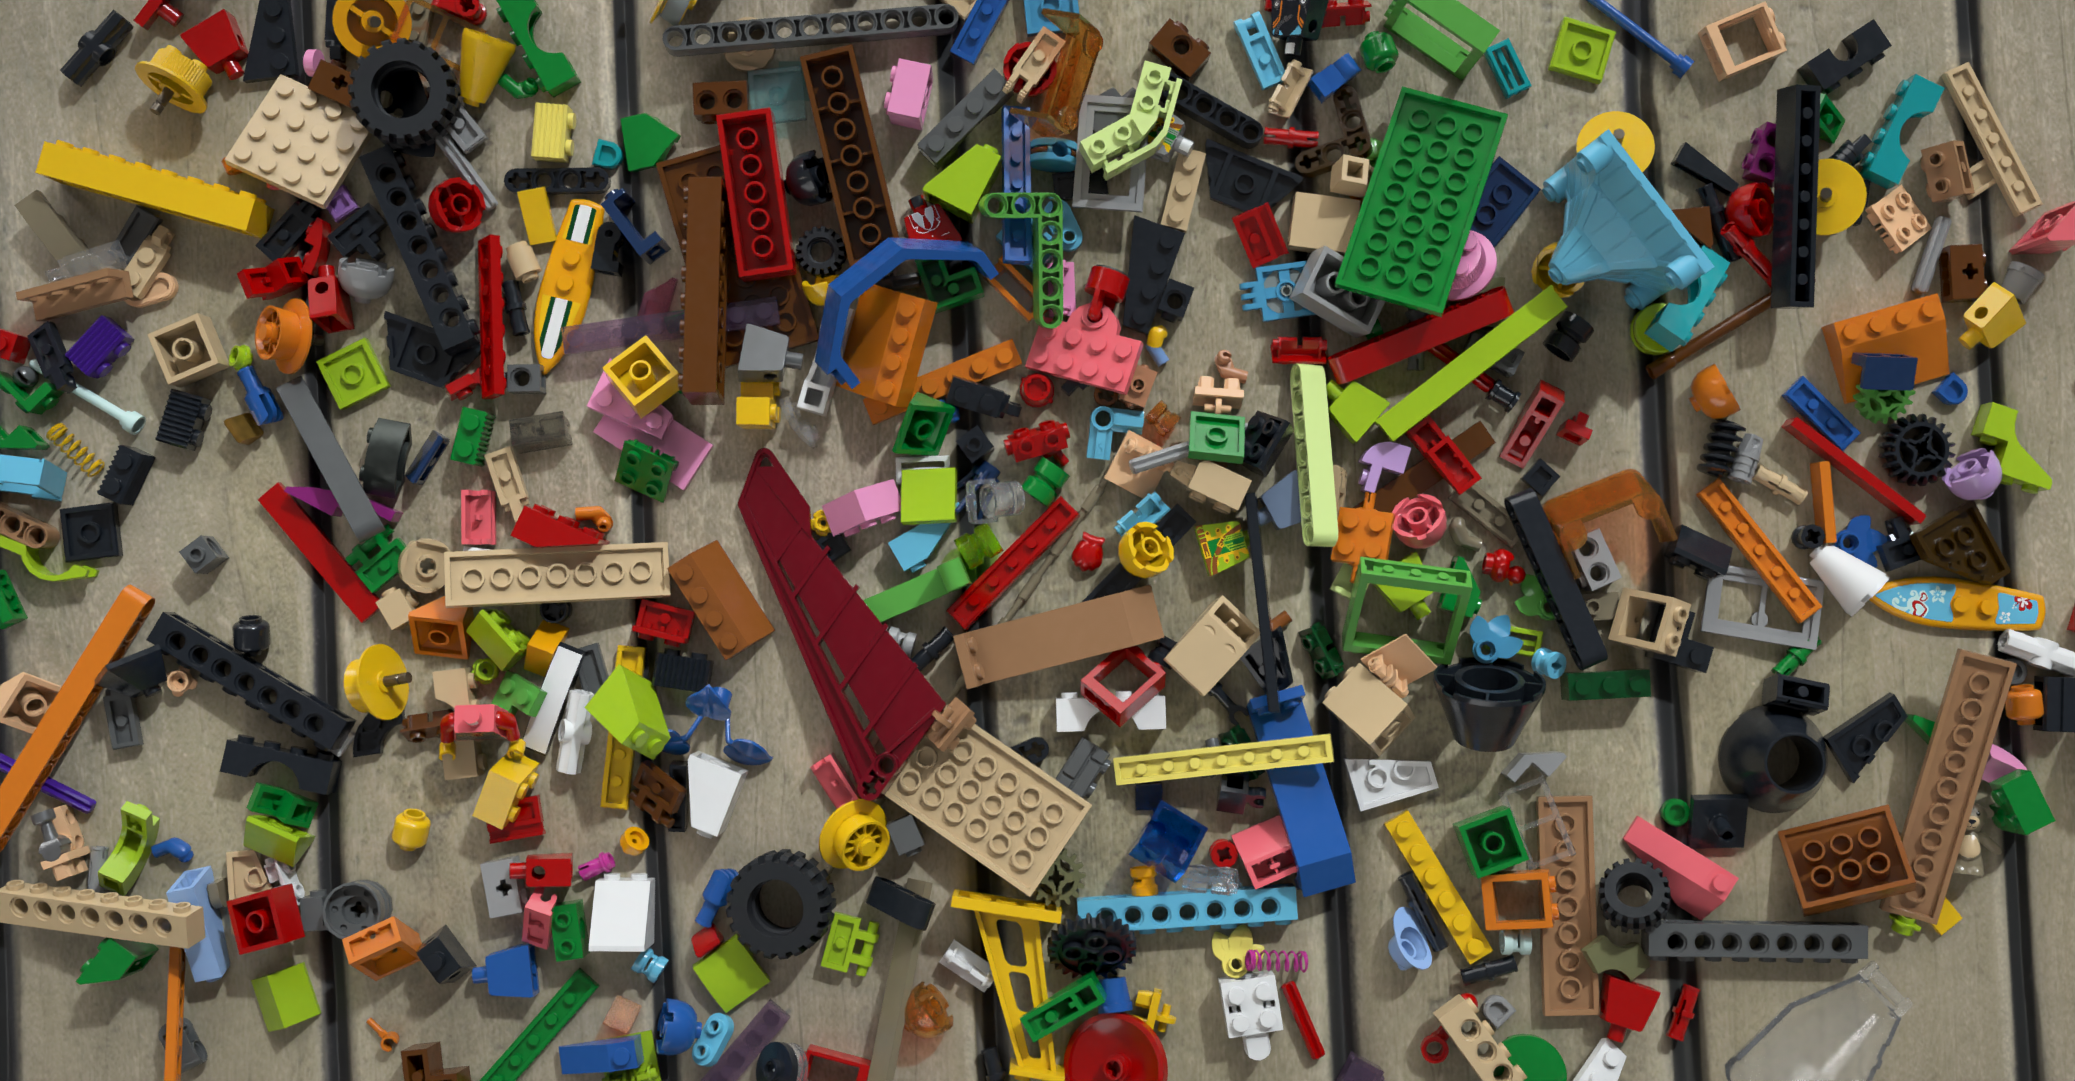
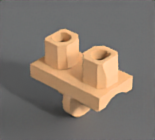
[1192,376,1244,414]

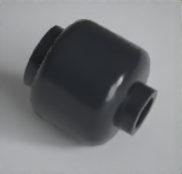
[232,615,271,657]

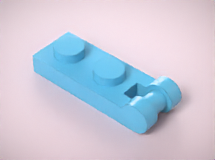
[1233,11,1285,91]

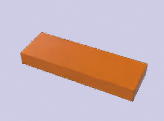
[1810,461,1837,543]

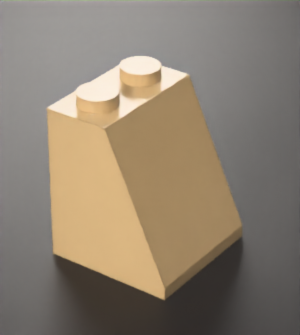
[1322,663,1416,757]

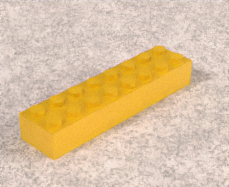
[35,140,275,239]

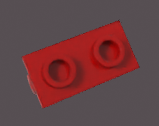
[1322,0,1372,28]
[1270,336,1327,365]

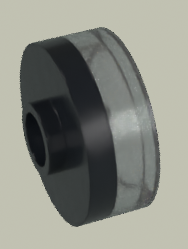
[756,1042,808,1081]

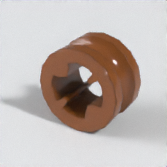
[1094,387,1118,407]

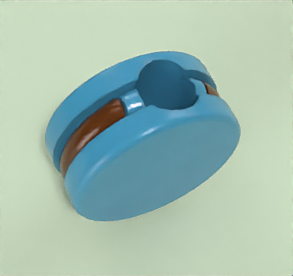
[1030,137,1077,173]

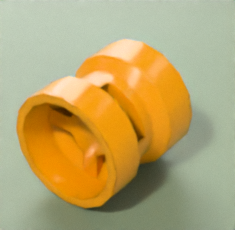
[1130,865,1159,896]

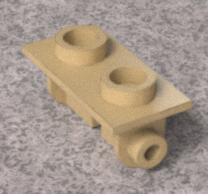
[1268,59,1314,119]

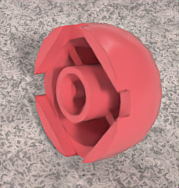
[1392,494,1447,549]

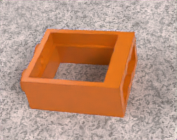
[1481,869,1559,930]
[342,916,422,981]

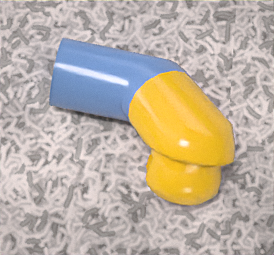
[1146,325,1170,367]

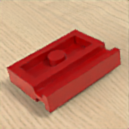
[1232,202,1289,268]
[486,795,546,844]

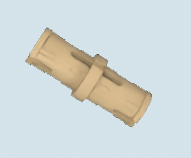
[1752,464,1808,505]

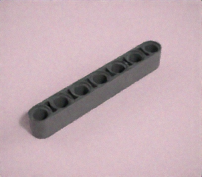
[276,376,385,543]

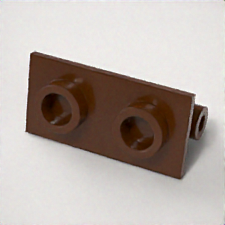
[400,709,454,743]

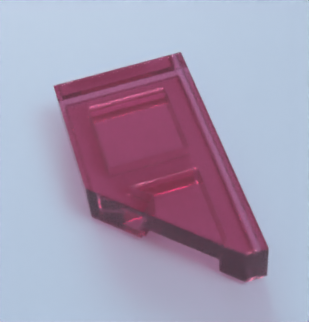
[637,278,678,327]

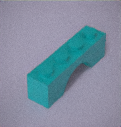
[1860,74,1945,190]
[1644,245,1730,352]

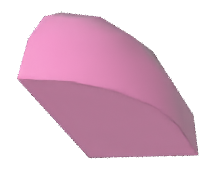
[1982,744,2027,783]

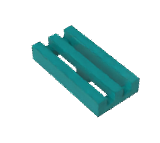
[1484,38,1532,99]

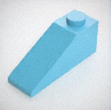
[888,502,960,573]

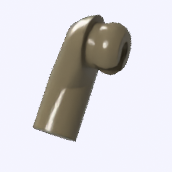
[1449,517,1482,552]

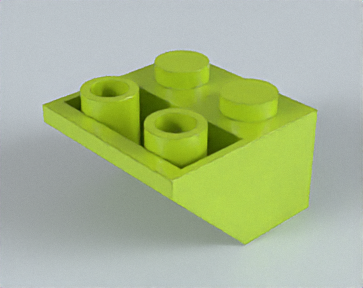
[466,609,530,671]

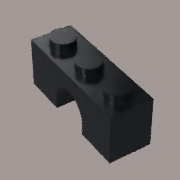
[1797,19,1892,95]

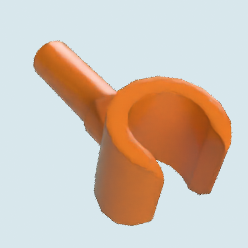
[366,1018,399,1052]

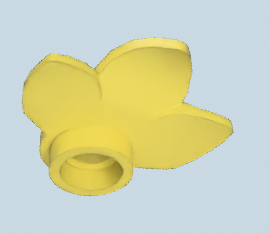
[1212,924,1264,979]

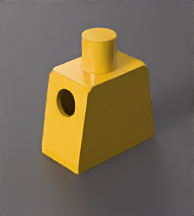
[1958,282,2026,350]

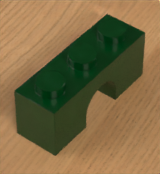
[1560,668,1651,701]

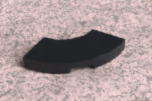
[353,710,406,758]

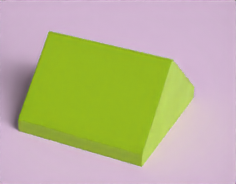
[243,815,316,867]
[251,962,321,1032]

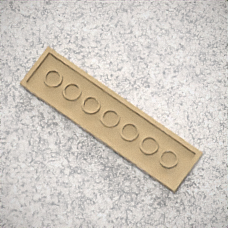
[444,542,670,608]

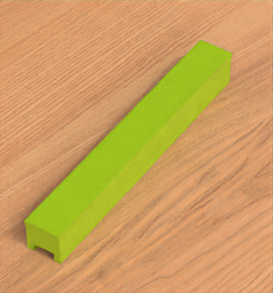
[1374,284,1568,442]

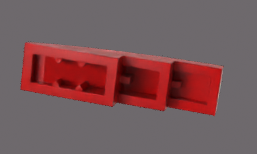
[1405,415,1482,495]

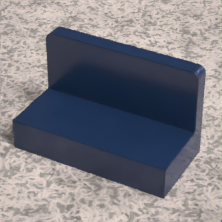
[1851,353,1918,391]

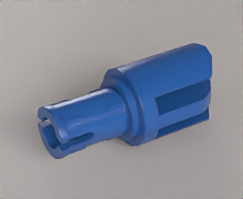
[237,366,284,426]
[695,868,739,928]

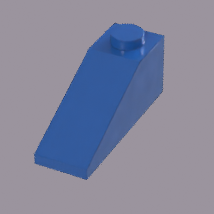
[558,1034,644,1074]

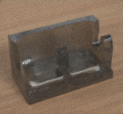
[509,411,573,454]

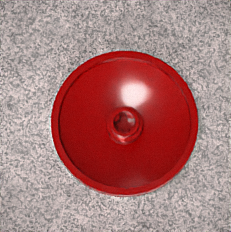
[1064,1012,1168,1081]

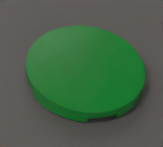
[1493,1034,1567,1081]

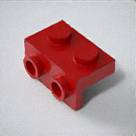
[631,599,696,647]

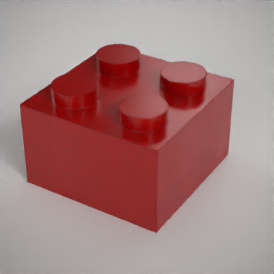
[226,883,305,955]

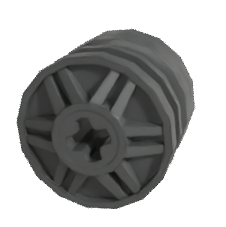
[322,879,393,939]

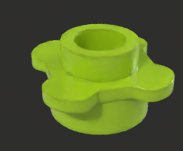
[1889,914,1921,936]

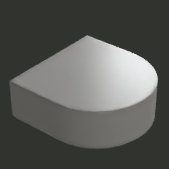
[1482,995,1517,1029]

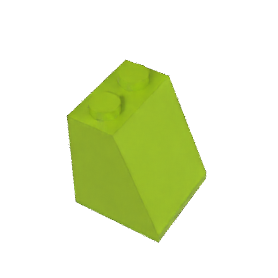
[923,144,1002,224]
[584,664,671,760]

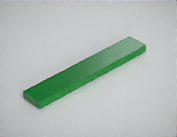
[480,968,600,1081]

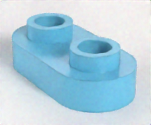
[1044,200,1083,252]
[692,1013,734,1067]

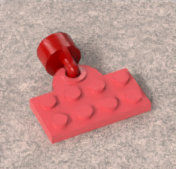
[1025,265,1144,395]

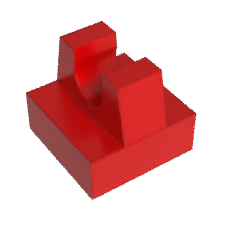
[1556,411,1593,446]

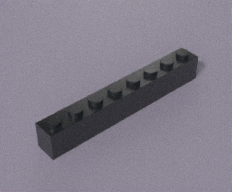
[1771,84,1821,309]

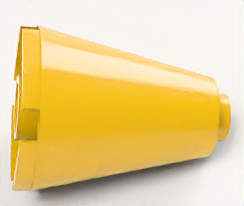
[459,28,516,107]

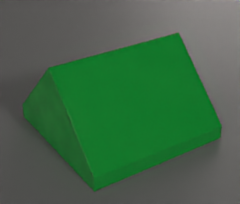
[892,392,956,456]

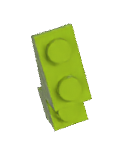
[1971,402,2052,494]

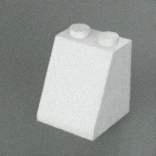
[688,751,749,839]
[589,873,655,952]

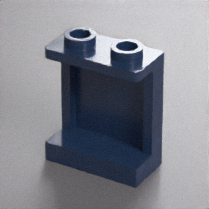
[601,188,671,265]

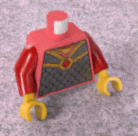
[439,704,526,761]

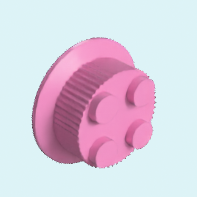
[1448,231,1497,301]

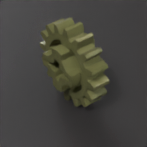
[1035,848,1086,907]

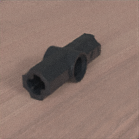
[60,9,134,87]

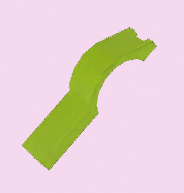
[0,533,100,582]

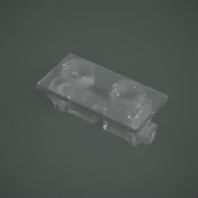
[1182,864,1242,896]

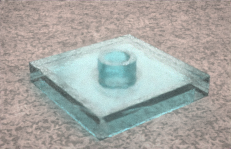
[747,65,807,124]

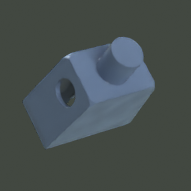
[1258,470,1301,530]

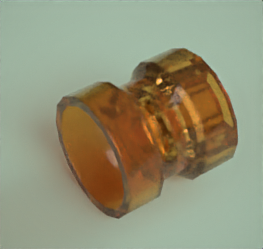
[1144,400,1181,437]

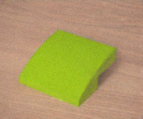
[692,934,770,1013]

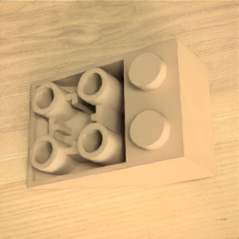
[1163,595,1260,697]

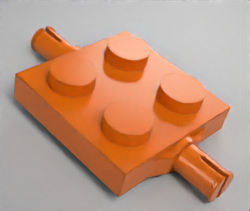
[1331,492,1395,583]

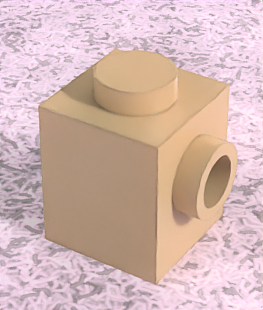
[375,587,419,630]

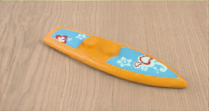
[1869,576,2046,631]

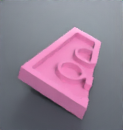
[587,358,674,441]

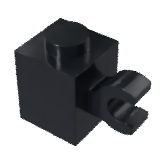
[1216,772,1266,815]

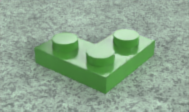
[491,670,547,717]

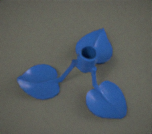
[662,684,773,765]

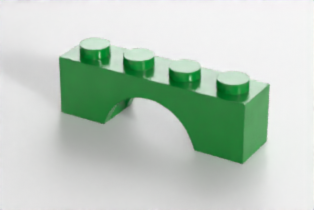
[496,0,581,98]

